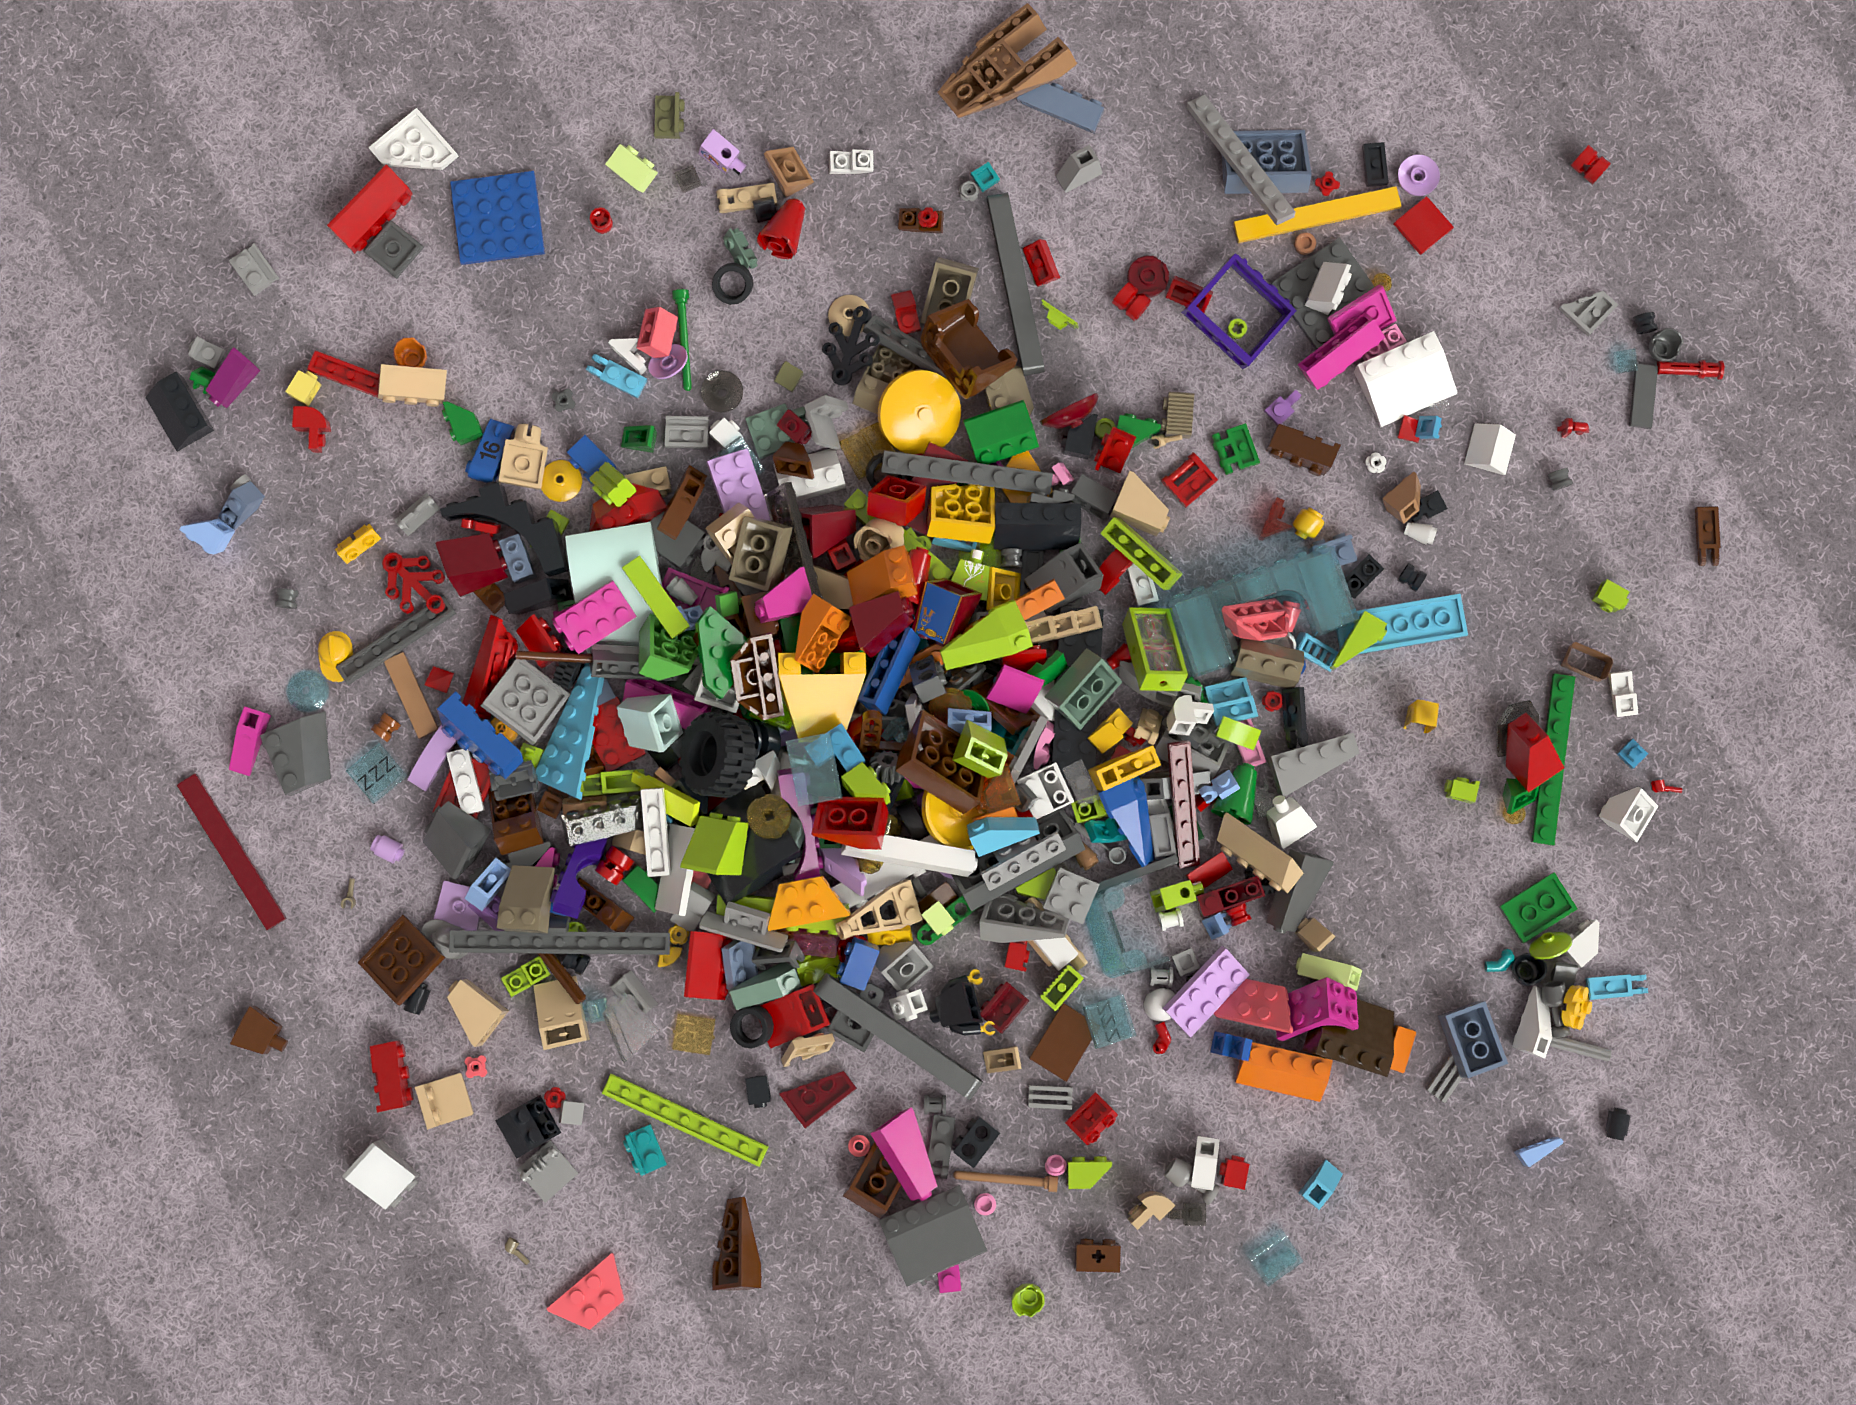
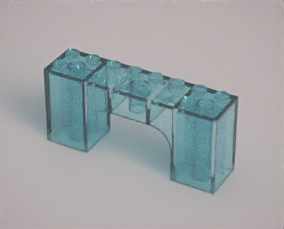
[1167,545,1359,678]

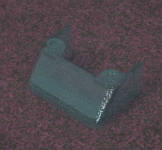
[1084,878,1170,978]

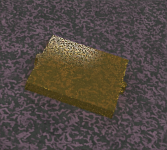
[672,1014,716,1055]

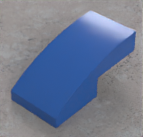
[1210,1031,1253,1061]

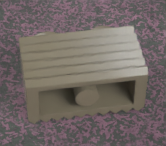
[1161,392,1194,439]

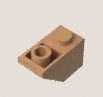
[1382,472,1421,524]

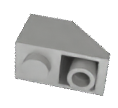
[1056,144,1103,193]

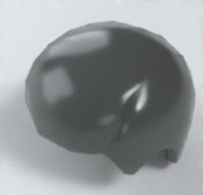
[1649,328,1683,362]

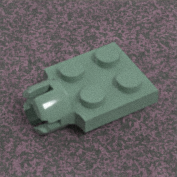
[745,404,810,459]

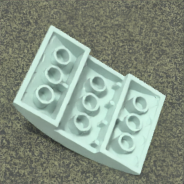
[565,521,662,653]

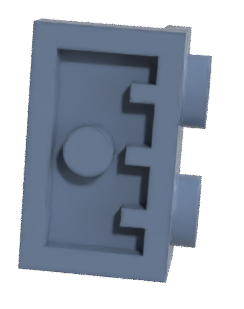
[1308,533,1357,574]
[722,939,758,989]

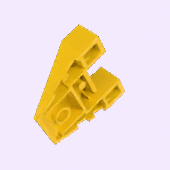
[776,652,866,742]

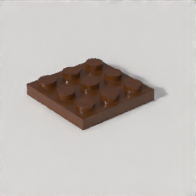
[358,915,446,1006]

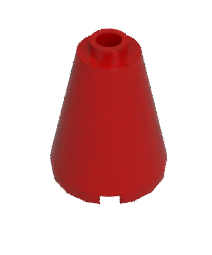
[757,198,805,259]
[907,546,931,609]

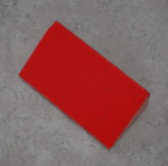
[1022,239,1060,287]
[1165,276,1213,313]
[1185,851,1233,888]

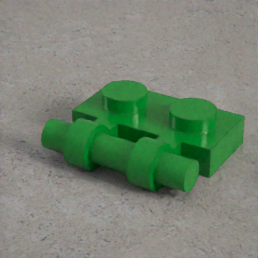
[1212,423,1260,475]

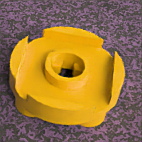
[1562,985,1592,1030]

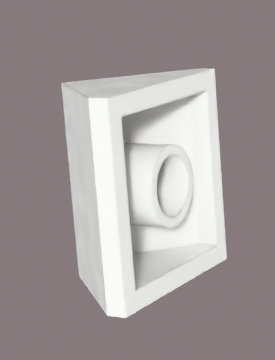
[1464,423,1516,475]

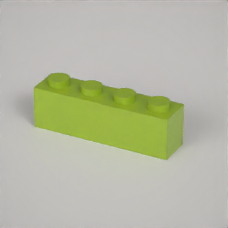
[1100,517,1183,590]

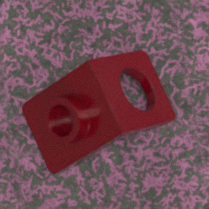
[777,409,812,444]

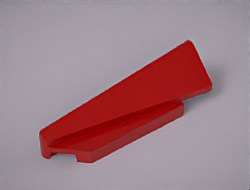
[462,615,513,719]

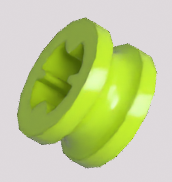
[1227,319,1247,339]

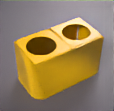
[1404,699,1439,733]

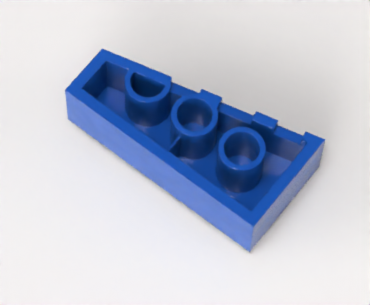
[437,691,523,779]

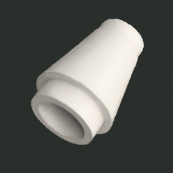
[1404,522,1437,545]

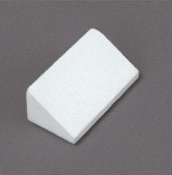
[1033,938,1078,971]

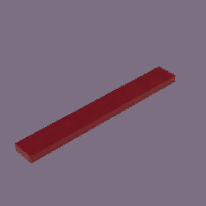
[177,773,287,930]

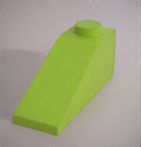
[1330,611,1387,670]

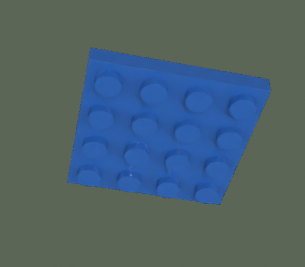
[450,171,545,265]

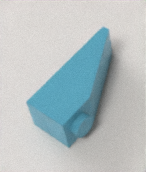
[967,817,1040,857]

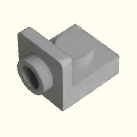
[188,336,225,370]

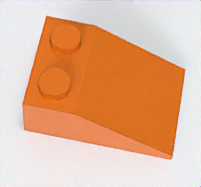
[847,545,918,606]

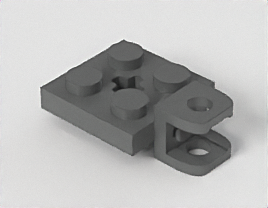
[827,982,884,1053]

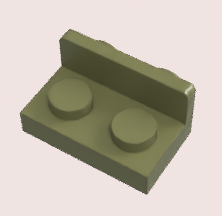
[654,92,685,139]

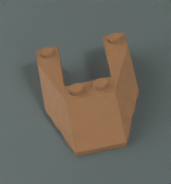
[938,3,1077,118]

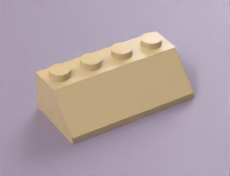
[1217,812,1304,894]

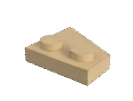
[781,1033,835,1067]

